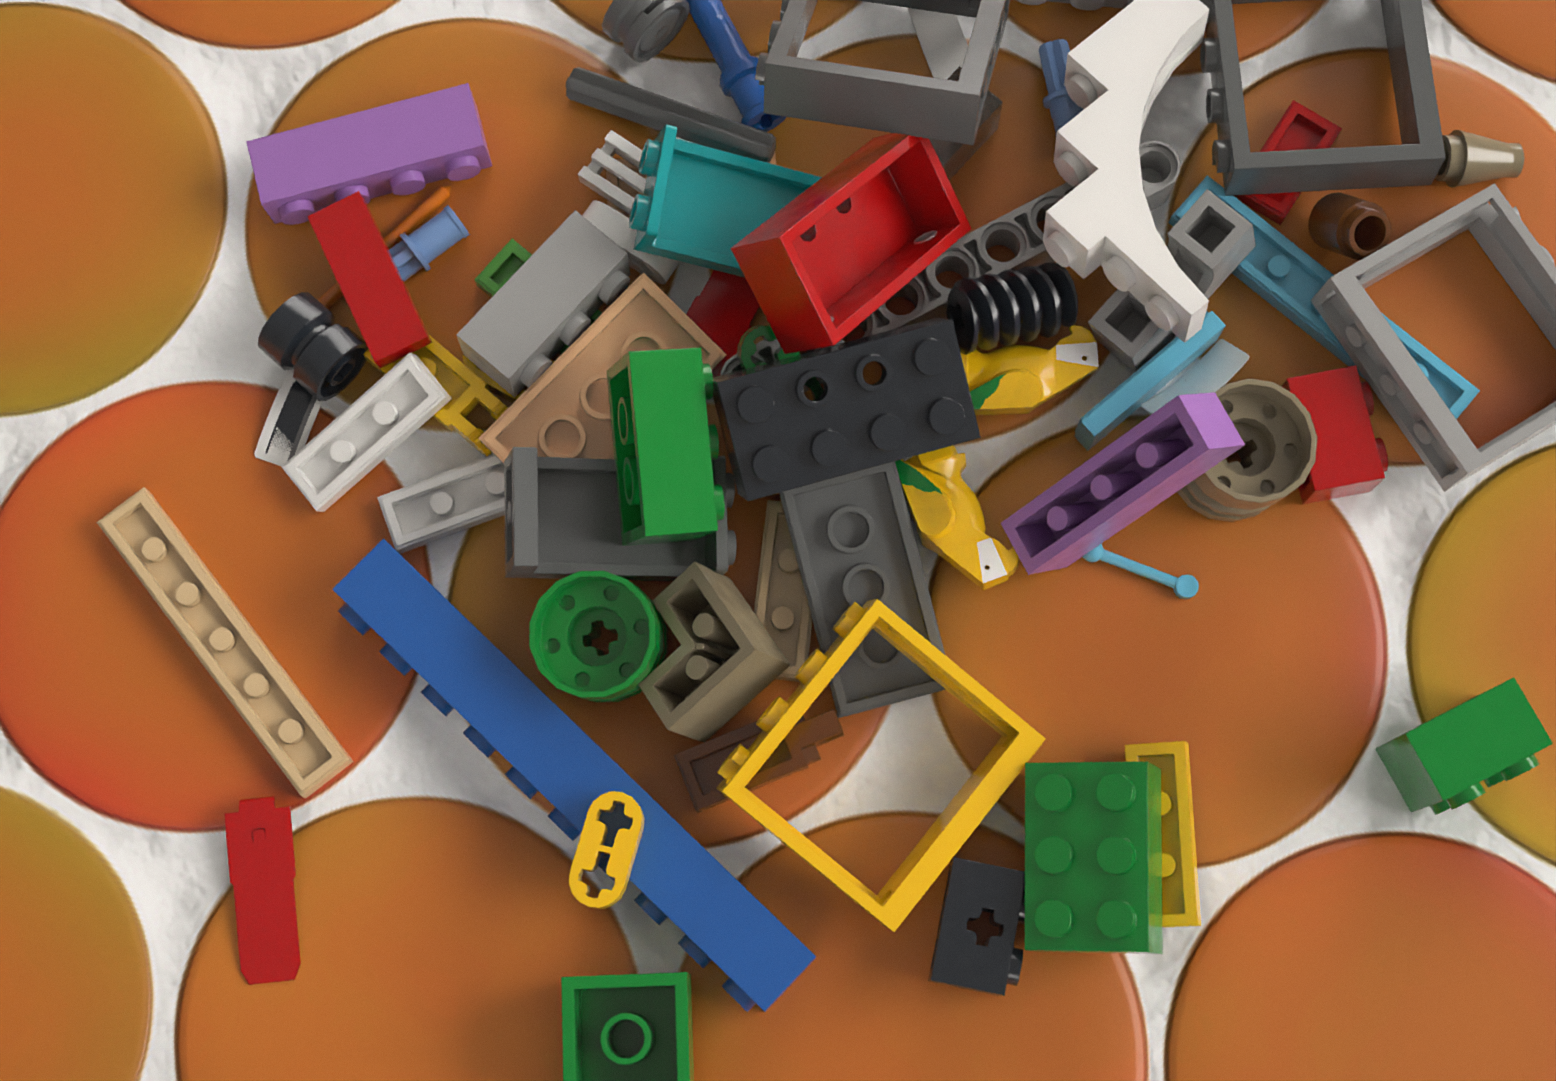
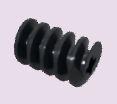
[946,262,1078,355]

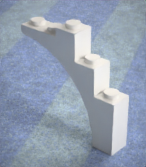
[1043,0,1209,343]

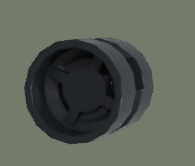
[258,292,368,401]

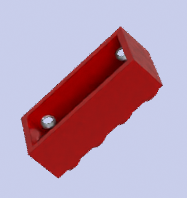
[730,133,972,354]

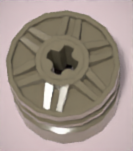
[1177,378,1317,522]

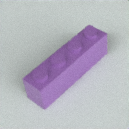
[246,83,492,225]
[1001,392,1245,575]

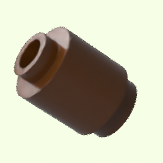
[1308,192,1391,260]

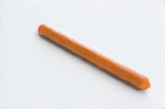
[318,186,451,309]

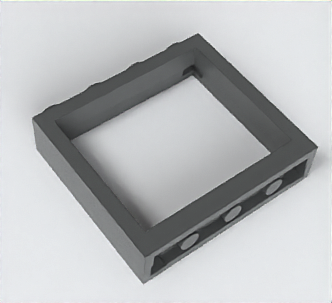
[755,0,1010,145]
[1200,0,1446,196]

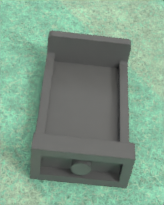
[504,447,737,581]

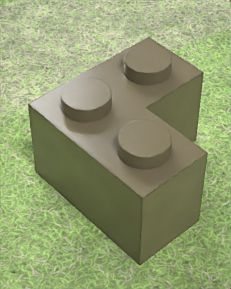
[638,562,790,742]

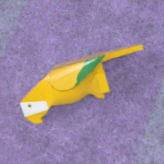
[961,325,1099,415]
[895,445,1019,590]

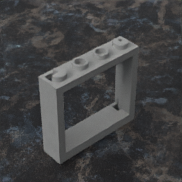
[1310,183,1556,492]

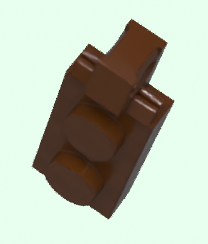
[674,709,844,813]

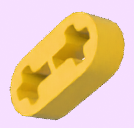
[569,791,645,909]

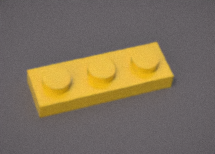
[1125,741,1201,928]

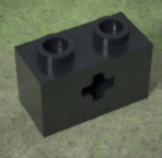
[928,857,1025,996]

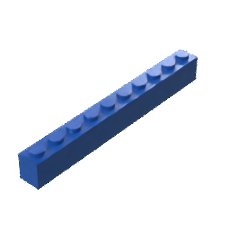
[332,538,816,1012]

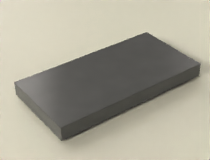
[779,461,946,718]

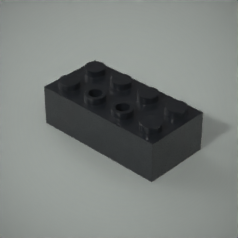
[713,318,981,501]

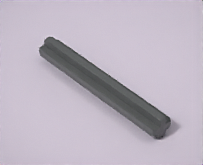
[565,67,776,163]

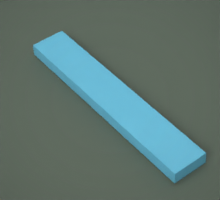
[1168,175,1480,419]

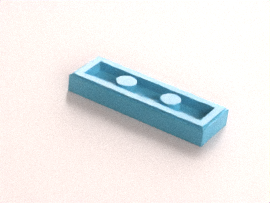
[1074,311,1226,451]

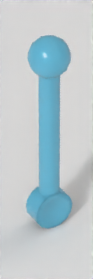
[1083,544,1199,600]

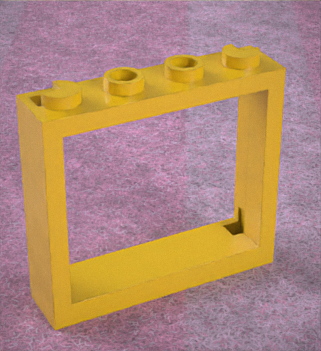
[716,599,1046,932]

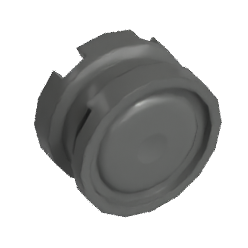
[602,0,690,63]

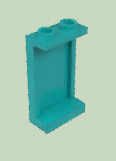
[629,124,822,278]

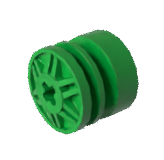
[529,571,668,703]

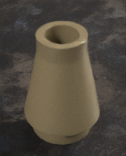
[1435,129,1524,187]

